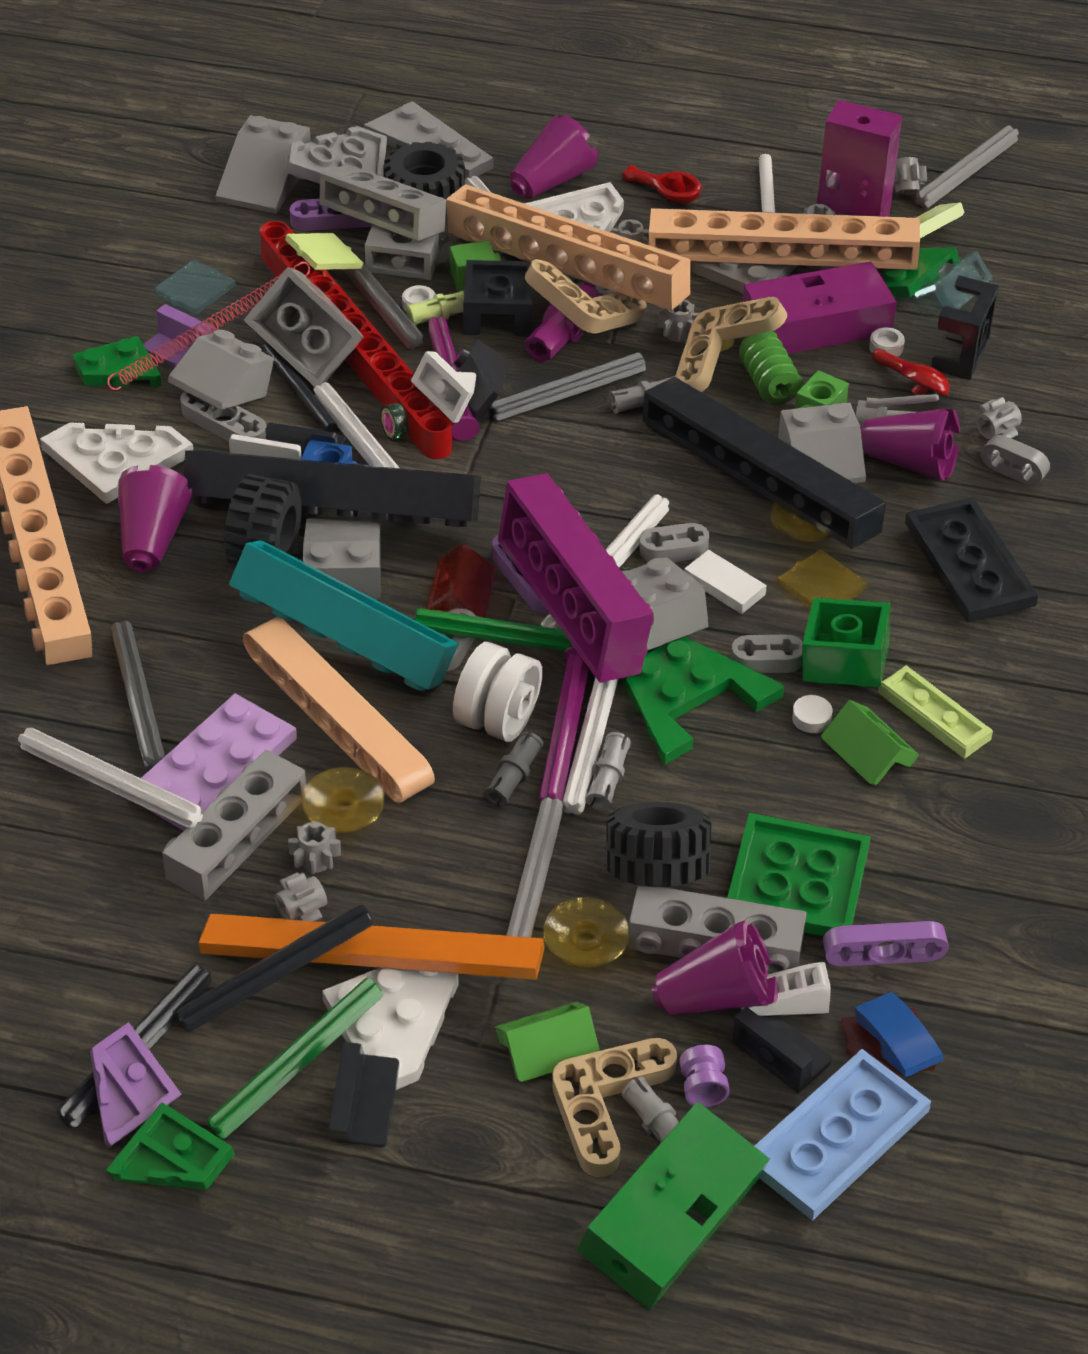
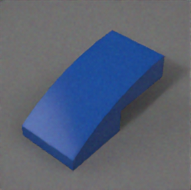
[855,992,943,1077]

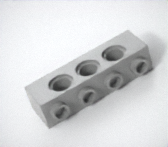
[320,164,446,241]
[162,749,307,901]
[628,885,807,974]

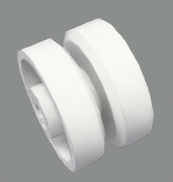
[453,641,542,742]

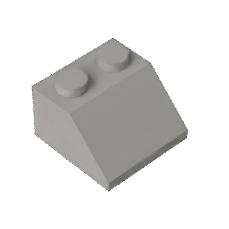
[168,330,274,410]
[778,402,866,483]

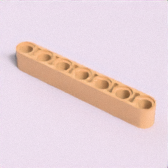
[243,617,435,803]

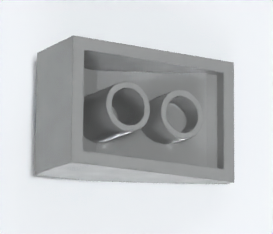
[215,115,311,214]
[244,267,364,387]
[303,517,381,600]

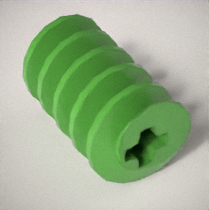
[739,331,803,404]

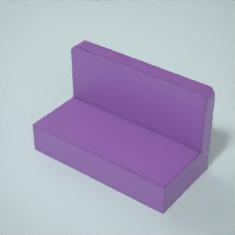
[143,304,216,368]

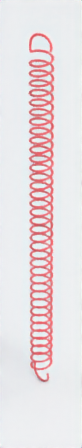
[107,262,310,390]

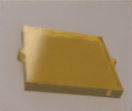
[777,549,868,607]

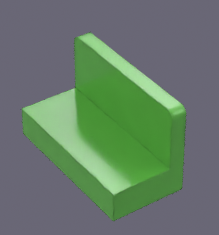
[821,700,919,785]
[495,1001,600,1082]

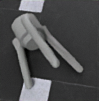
[856,394,939,426]

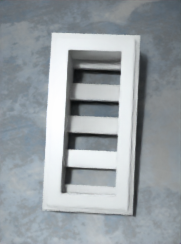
[741,962,830,1016]

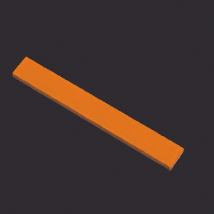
[199,914,544,980]

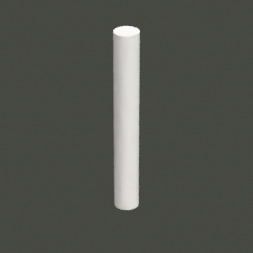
[759,154,775,213]

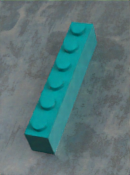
[229,540,459,691]

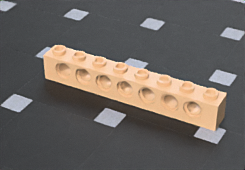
[446,184,690,311]
[649,208,920,270]
[0,406,92,666]

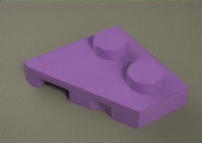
[90,1022,181,1148]

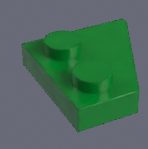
[881,247,959,297]
[72,336,162,387]
[106,1102,235,1190]

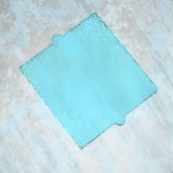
[154,259,236,315]

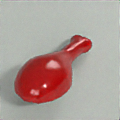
[622,165,702,204]
[872,349,950,396]

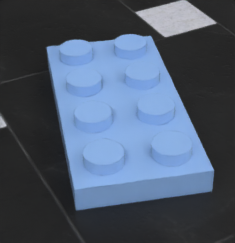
[755,1049,931,1221]

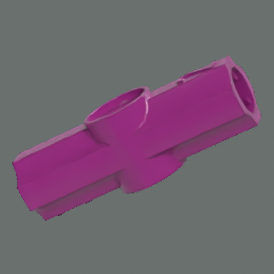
[525,282,603,363]

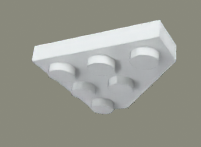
[525,182,624,232]
[40,423,193,504]
[322,968,459,1090]

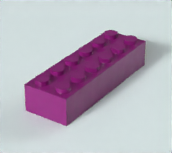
[498,473,654,683]

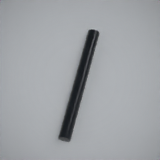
[262,343,337,432]

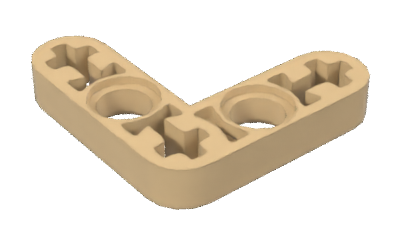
[525,259,647,333]
[676,297,787,392]
[552,1038,677,1177]

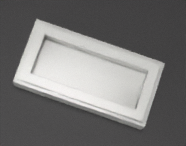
[684,550,767,614]

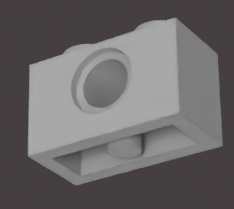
[365,224,439,280]

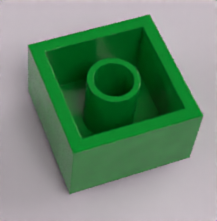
[802,597,890,687]

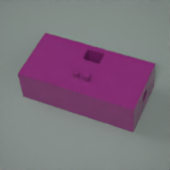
[817,100,903,217]
[742,261,897,354]

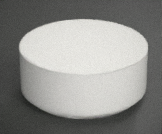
[402,285,436,312]
[869,327,905,357]
[792,695,833,733]

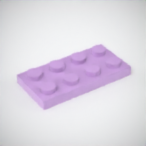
[141,693,297,831]

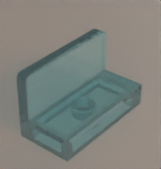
[915,250,993,309]

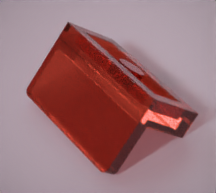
[427,542,496,618]

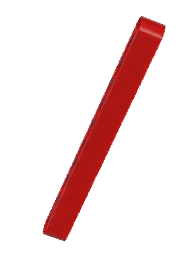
[259,221,453,459]

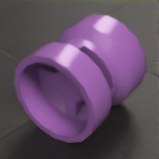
[680,1045,730,1107]

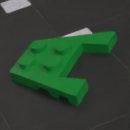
[620,636,784,764]

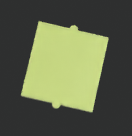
[285,233,363,270]

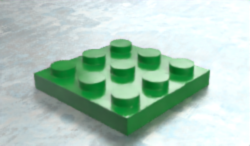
[727,813,871,937]

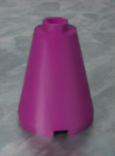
[510,115,598,199]
[860,408,960,481]
[117,465,192,572]
[651,920,778,1015]

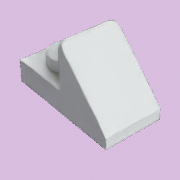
[411,351,476,422]

